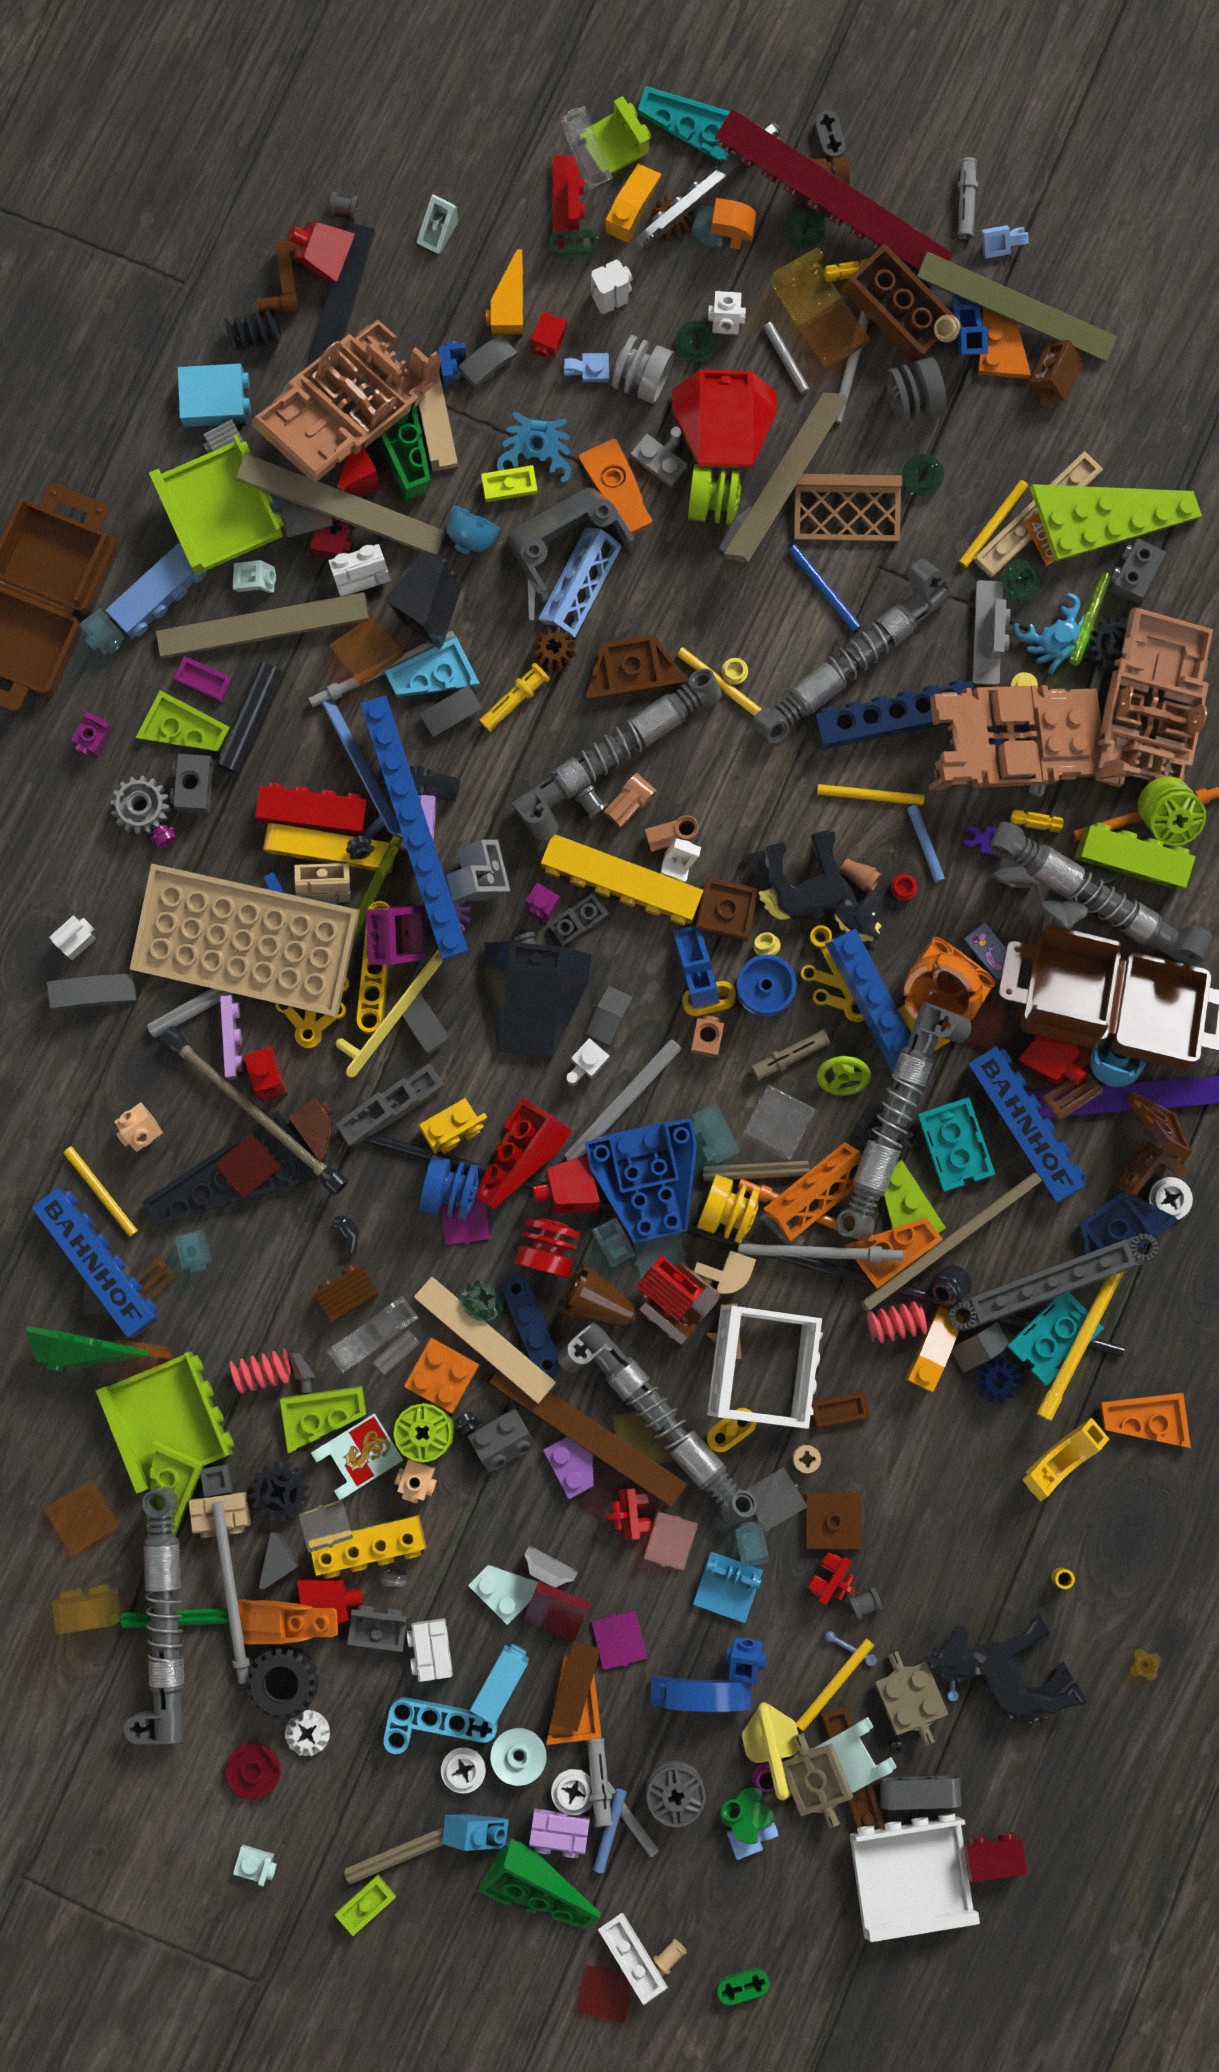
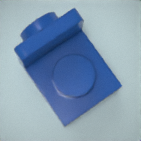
[439,341,466,386]

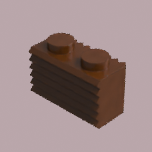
[315,1263,380,1322]

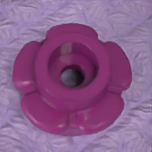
[151,825,177,849]

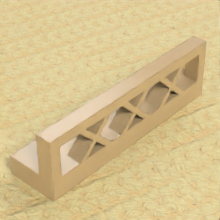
[419,374,458,471]

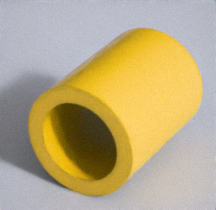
[1051,1568,1075,1589]

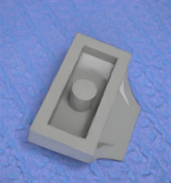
[524,1545,578,1588]

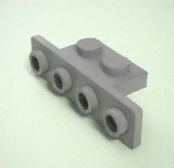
[972,580,1010,686]

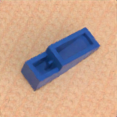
[673,925,720,1009]

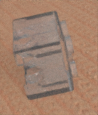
[741,1085,816,1161]

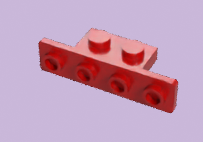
[552,155,584,257]

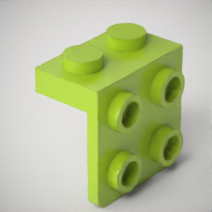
[580,96,651,176]

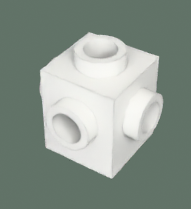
[708,291,746,335]

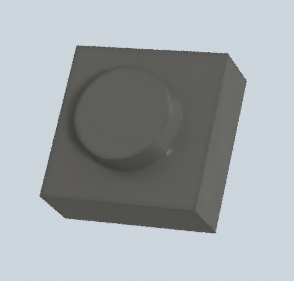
[200,1464,233,1497]

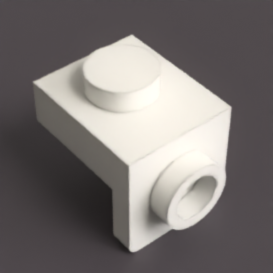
[660,838,701,883]

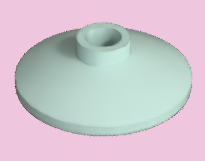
[491,1728,546,1786]

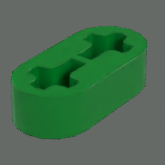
[717,1968,769,2005]

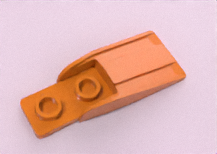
[579,439,652,534]
[238,1599,338,1644]

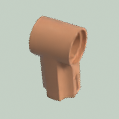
[604,773,657,828]
[645,815,699,852]

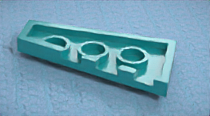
[638,86,734,163]

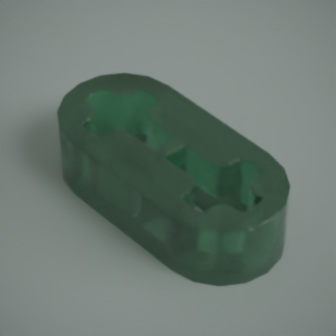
[549,229,599,259]

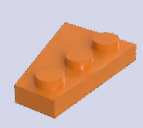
[978,308,1031,379]
[845,1218,944,1289]
[1100,1393,1191,1448]
[546,1655,602,1745]

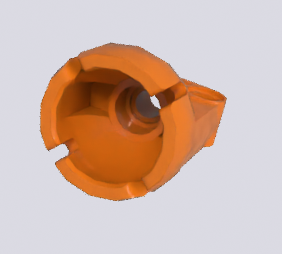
[904,937,996,1028]

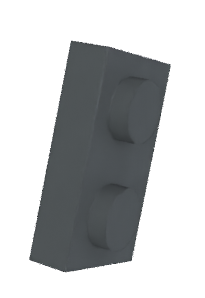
[468,1408,536,1472]
[347,1605,408,1653]

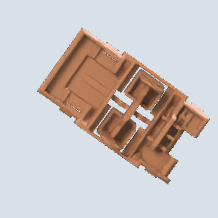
[252,319,441,483]
[1095,608,1213,787]

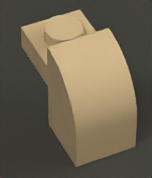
[694,1251,756,1294]

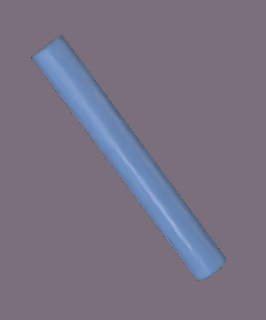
[907,804,945,883]
[593,1789,627,1873]

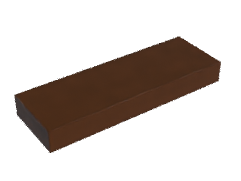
[551,1641,601,1731]

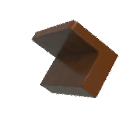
[1029,340,1083,401]

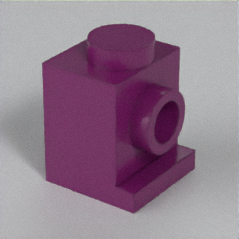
[71,711,114,757]
[524,883,560,924]

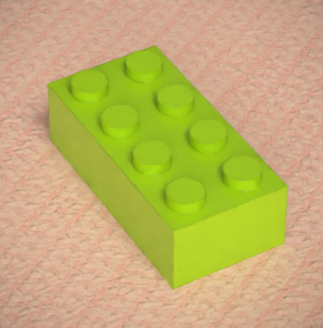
[1074,822,1196,890]

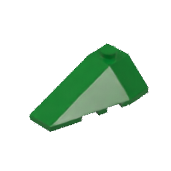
[26,1326,150,1372]
[477,1839,601,1929]

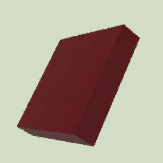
[523,1582,590,1641]

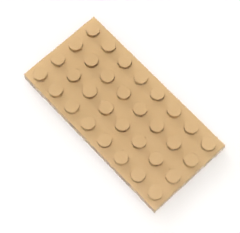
[130,864,360,1016]

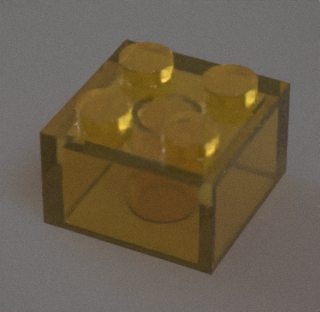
[52,1583,121,1635]

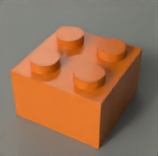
[404,1338,481,1413]

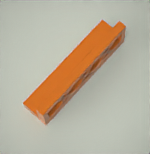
[763,1142,862,1242]

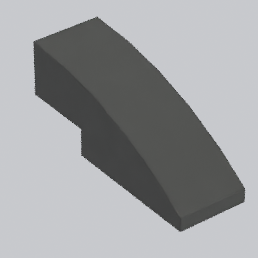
[47,974,137,1011]

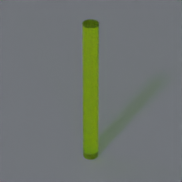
[1069,573,1111,666]
[355,834,404,934]

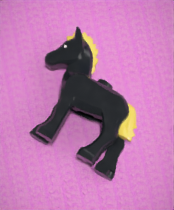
[745,830,882,942]

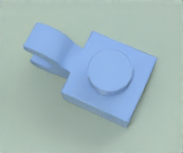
[982,225,1029,259]
[564,353,609,382]
[727,1822,778,1860]

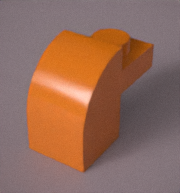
[711,198,756,249]

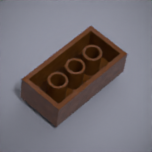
[841,243,955,363]

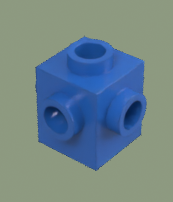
[726,1637,767,1684]

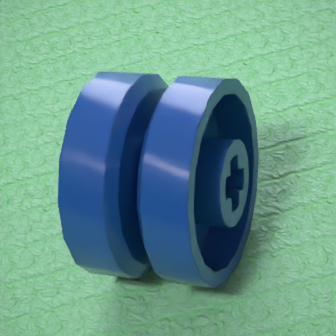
[735,954,797,1018]

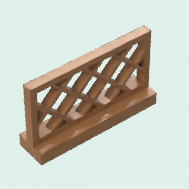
[794,474,902,542]

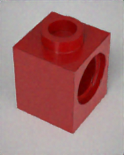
[530,311,567,358]

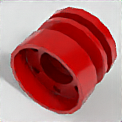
[514,1218,581,1278]

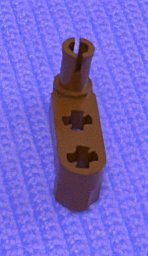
[257,240,300,316]

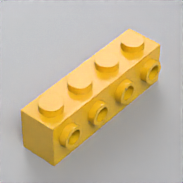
[309,1515,426,1579]

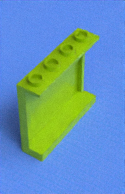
[149,434,284,575]
[96,1352,234,1494]

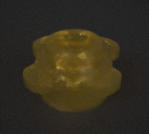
[1130,1649,1161,1681]

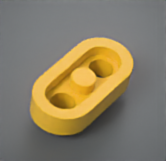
[682,981,736,1016]
[706,1408,756,1452]

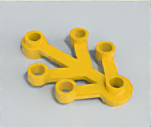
[800,925,864,1022]
[276,978,349,1048]

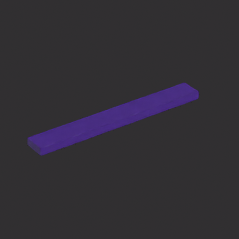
[1026,1076,1219,1118]

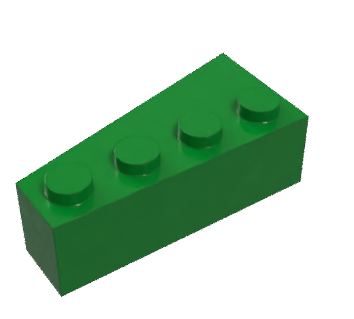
[365,392,430,501]

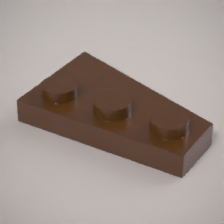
[1125,1090,1192,1160]

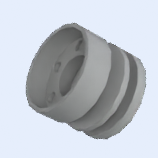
[612,335,674,404]

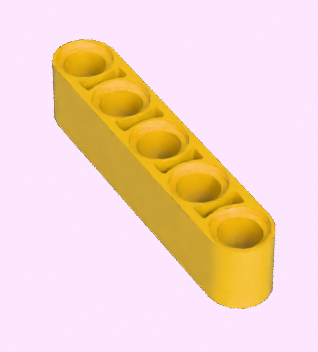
[263,823,397,873]
[357,901,389,1035]

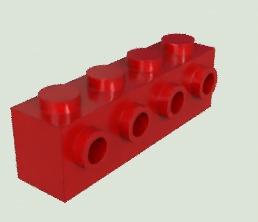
[255,783,369,836]

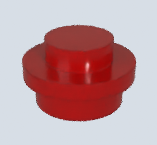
[890,874,918,901]

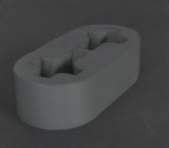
[815,110,845,161]

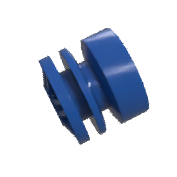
[419,1155,479,1221]

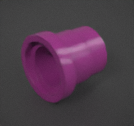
[752,1763,775,1792]

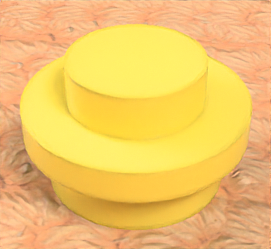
[722,658,748,685]
[1011,672,1038,688]
[754,932,781,956]

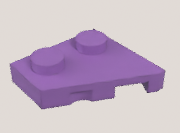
[544,1437,594,1499]

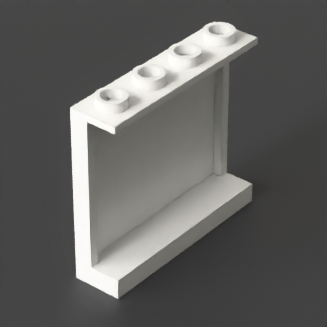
[850,1813,980,1942]

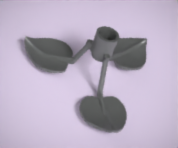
[990,864,1119,931]

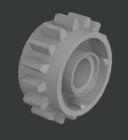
[111,776,171,835]

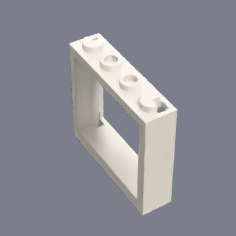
[707,1305,823,1429]

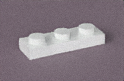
[598,1913,668,2005]

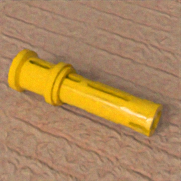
[479,663,550,732]

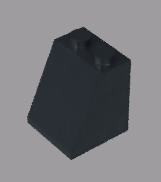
[385,550,461,649]

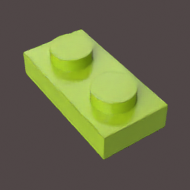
[335,1874,396,1936]

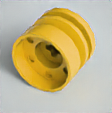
[697,1174,760,1244]

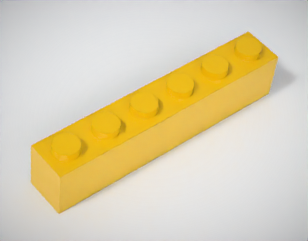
[541,834,703,925]

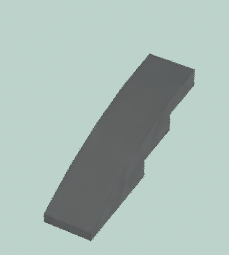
[336,1064,446,1146]

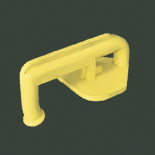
[742,1702,798,1800]

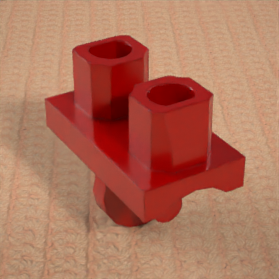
[605,1488,652,1540]
[807,1552,857,1605]

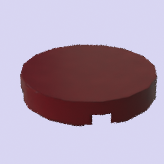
[225,1742,281,1800]

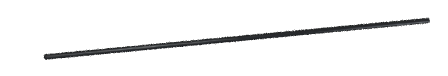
[362,1134,1125,1357]

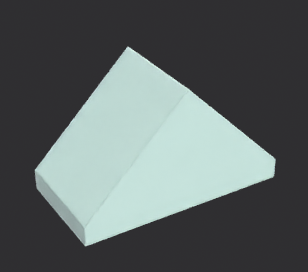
[416,194,458,254]

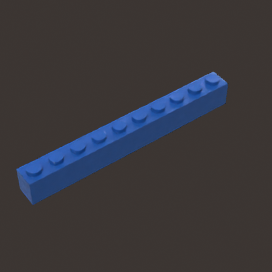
[360,696,469,963]

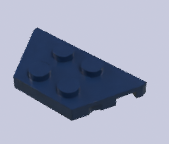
[1079,1191,1178,1255]

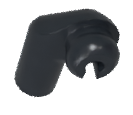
[332,1215,359,1254]

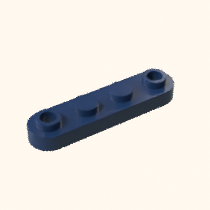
[503,1275,561,1378]

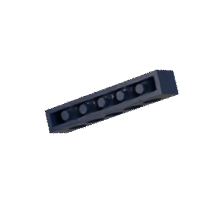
[814,679,974,750]

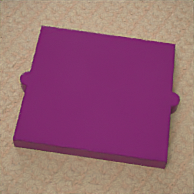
[441,1197,490,1245]
[592,1610,648,1670]

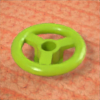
[817,1056,871,1096]

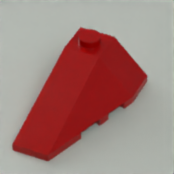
[475,1098,572,1209]

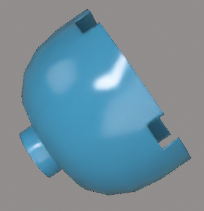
[447,506,501,555]
[1090,1034,1146,1087]

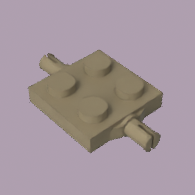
[874,1651,949,1746]
[782,1733,854,1828]

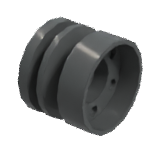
[886,357,947,423]
[646,1760,706,1828]

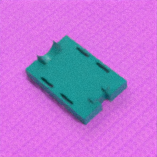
[916,1097,995,1192]
[1006,1292,1104,1386]

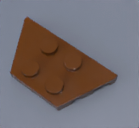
[586,634,688,701]

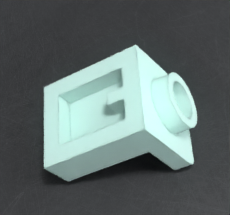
[233,560,276,593]
[233,1845,277,1887]

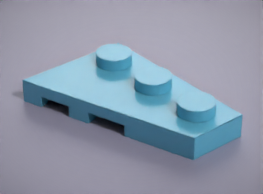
[385,637,480,697]

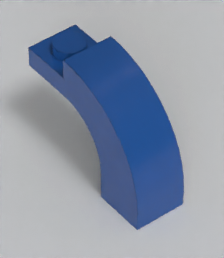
[951,295,988,356]
[650,1676,751,1712]

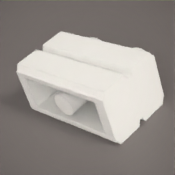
[591,260,633,314]
[328,544,391,597]
[407,1618,453,1682]

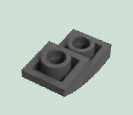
[458,334,517,387]
[420,685,482,737]
[548,893,610,946]
[403,992,451,1055]

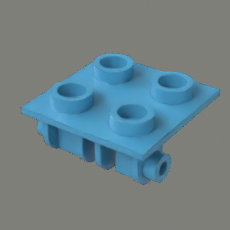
[693,1552,763,1623]

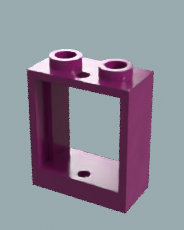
[366,905,428,965]

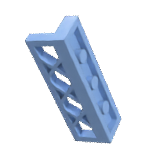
[538,527,622,637]

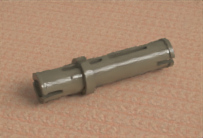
[751,1029,830,1081]

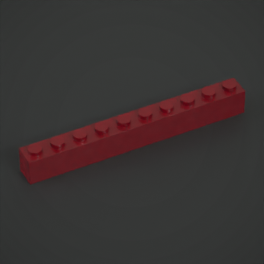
[715,108,954,284]

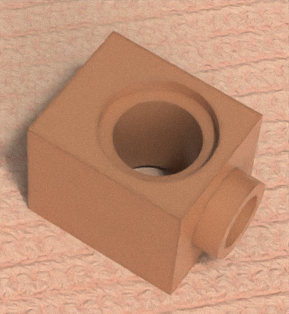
[690,1015,724,1058]

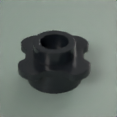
[346,835,375,860]
[453,1412,481,1437]

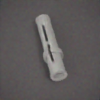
[957,157,978,239]
[586,1738,613,1827]

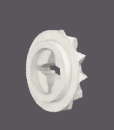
[1148,1177,1193,1219]
[285,1710,330,1756]
[441,1747,486,1793]
[551,1769,593,1815]

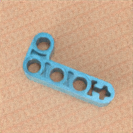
[384,1697,498,1754]

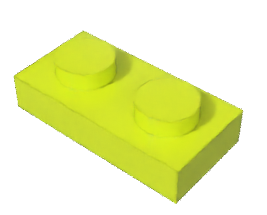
[481,465,538,502]

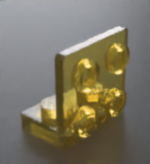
[771,247,842,327]

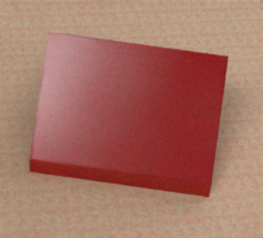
[337,446,380,498]

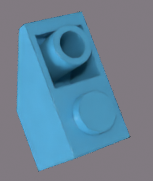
[442,1814,509,1851]

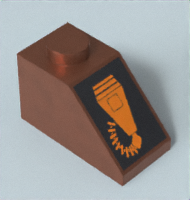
[288,1098,333,1163]

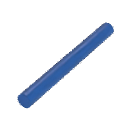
[788,544,862,632]

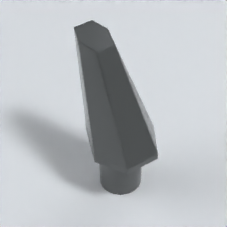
[288,1353,316,1393]

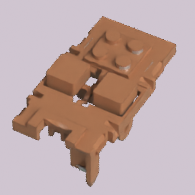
[929,685,1103,790]

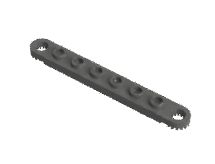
[632,122,783,253]
[949,1233,1159,1331]

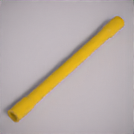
[1036,1271,1126,1421]

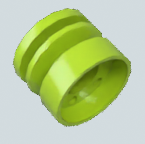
[688,464,741,525]
[1138,776,1206,846]
[394,1403,454,1463]

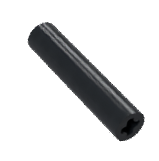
[216,662,282,774]

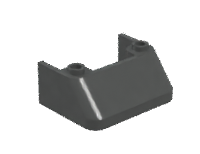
[508,488,635,604]

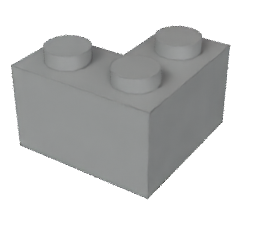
[446,840,510,901]

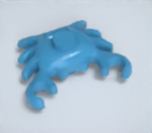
[497,412,571,482]
[1012,593,1092,675]

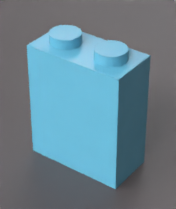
[178,364,251,427]
[470,1644,529,1725]

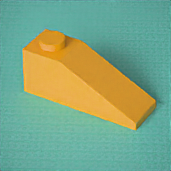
[606,164,662,243]
[486,249,523,335]
[904,1306,964,1392]

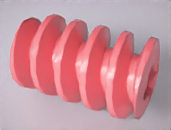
[867,1301,927,1344]
[230,1349,291,1394]

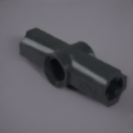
[377,766,461,802]

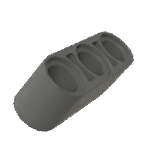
[879,1775,962,1810]

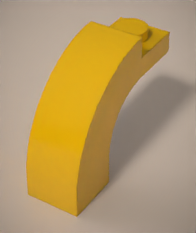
[1023,1418,1109,1502]

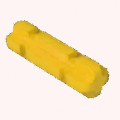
[823,259,868,282]
[1010,809,1063,833]

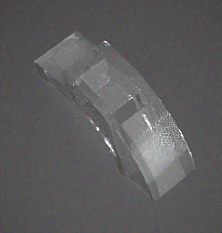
[561,105,612,190]
[327,1296,418,1373]

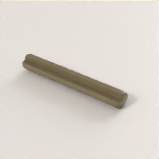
[702,1161,810,1181]
[344,1827,444,1884]

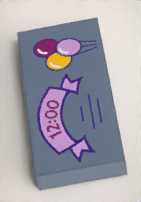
[963,923,1007,982]

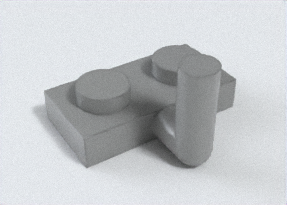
[631,427,688,488]

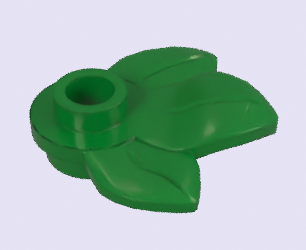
[720,1788,776,1844]

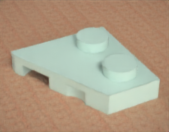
[468,1565,542,1625]

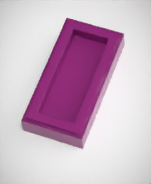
[173,656,233,703]

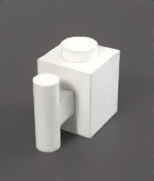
[49,915,96,961]
[567,1038,610,1086]

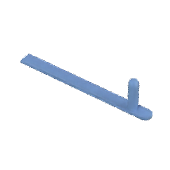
[322,701,400,839]

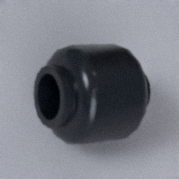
[931,1265,972,1306]

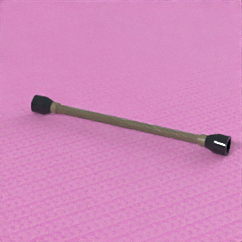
[158,1026,349,1196]

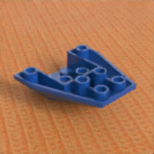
[584,1118,697,1243]

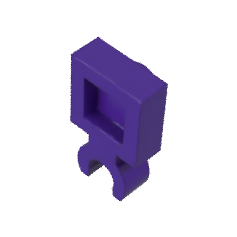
[962,826,1003,859]

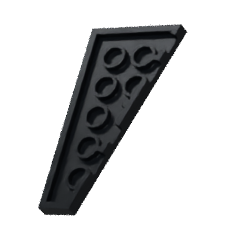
[142,1110,319,1225]

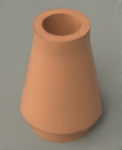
[840,858,882,892]

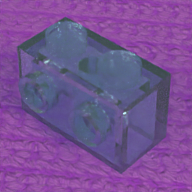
[691,1103,741,1166]

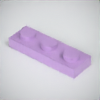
[220,995,244,1080]

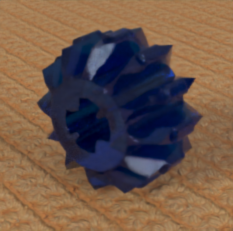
[974,1357,1021,1404]

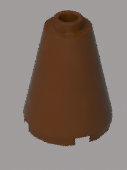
[558,1263,638,1328]

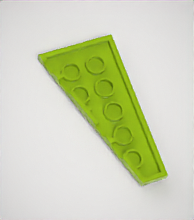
[1030,484,1202,562]

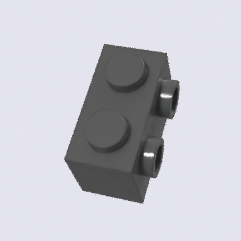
[1109,538,1166,605]

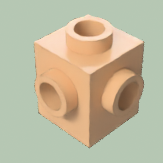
[114,1102,163,1152]
[395,1459,437,1503]

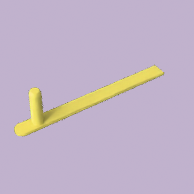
[335,949,443,1077]

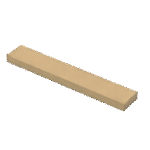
[973,451,1103,579]
[414,1277,556,1404]

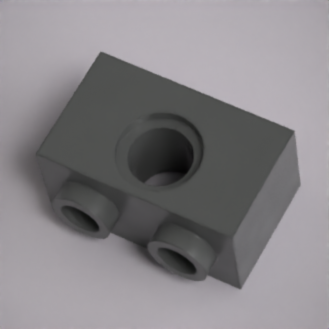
[170,754,214,814]

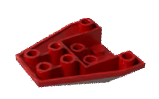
[672,370,777,468]

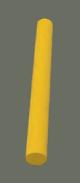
[958,480,1029,568]
[676,647,762,716]
[817,784,924,805]
[63,1146,138,1238]
[796,1638,875,1731]

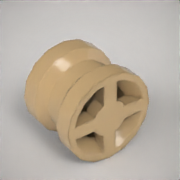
[792,1445,821,1473]

